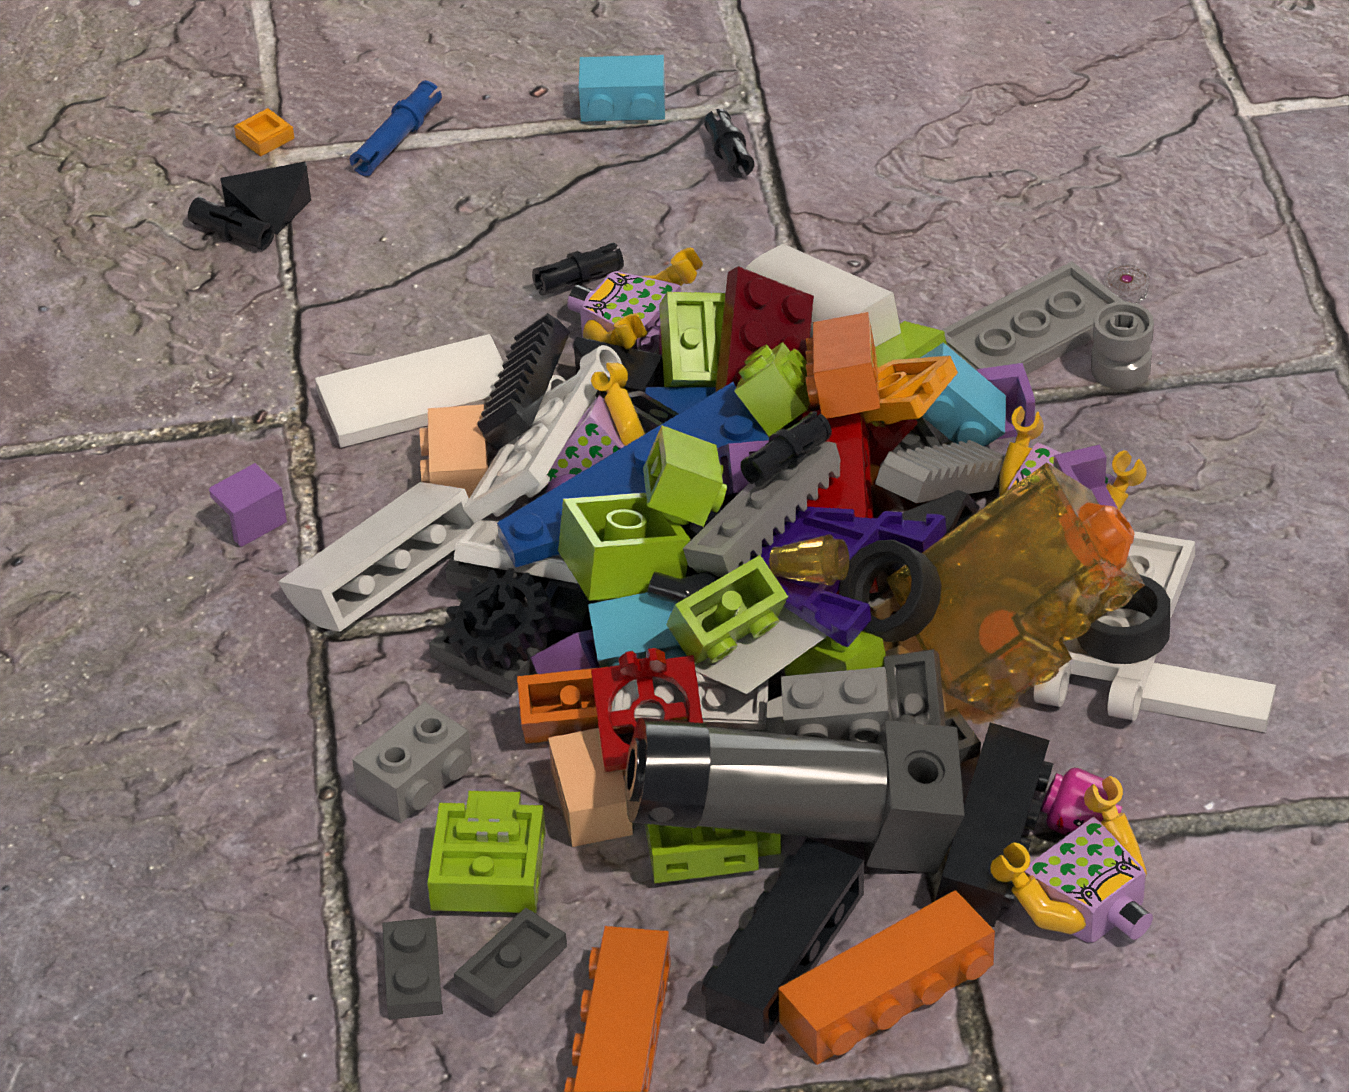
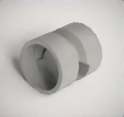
[1091,302,1154,389]

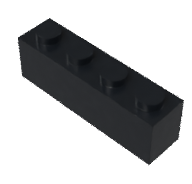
[935,722,1054,927]
[701,838,864,1044]

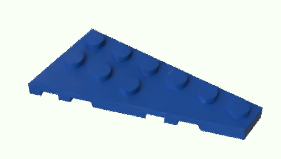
[497,382,769,568]

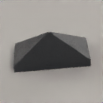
[220,161,311,235]

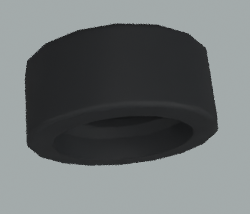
[839,540,941,642]
[1075,572,1170,664]

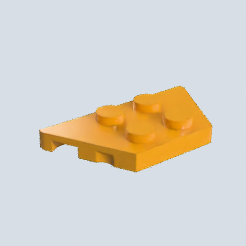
[805,356,958,425]

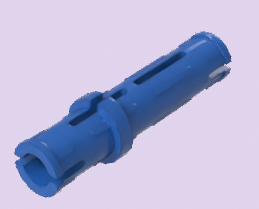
[349,80,442,176]

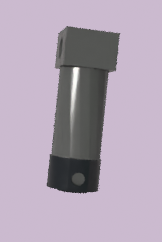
[625,715,965,873]

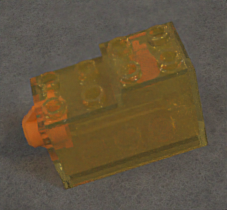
[886,462,1145,715]

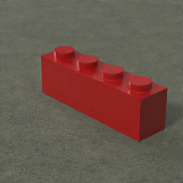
[803,410,878,595]

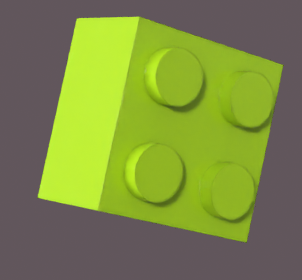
[558,493,690,602]

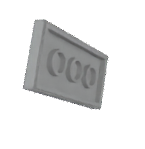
[942,261,1124,374]

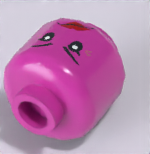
[1040,767,1122,836]

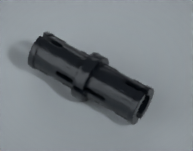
[704,109,754,178]
[188,197,275,250]
[532,242,624,296]
[740,411,832,487]

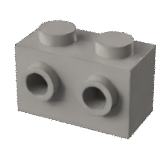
[781,667,892,743]
[352,701,472,823]

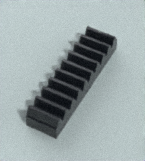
[477,313,570,451]

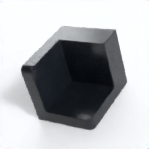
[538,579,599,651]

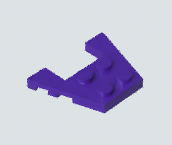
[750,507,947,647]

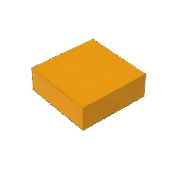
[234,108,295,157]

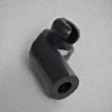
[648,571,719,604]

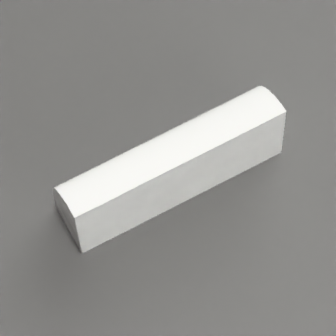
[746,244,901,347]
[278,482,475,632]

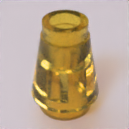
[769,534,849,586]

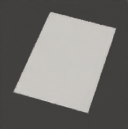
[695,607,827,694]

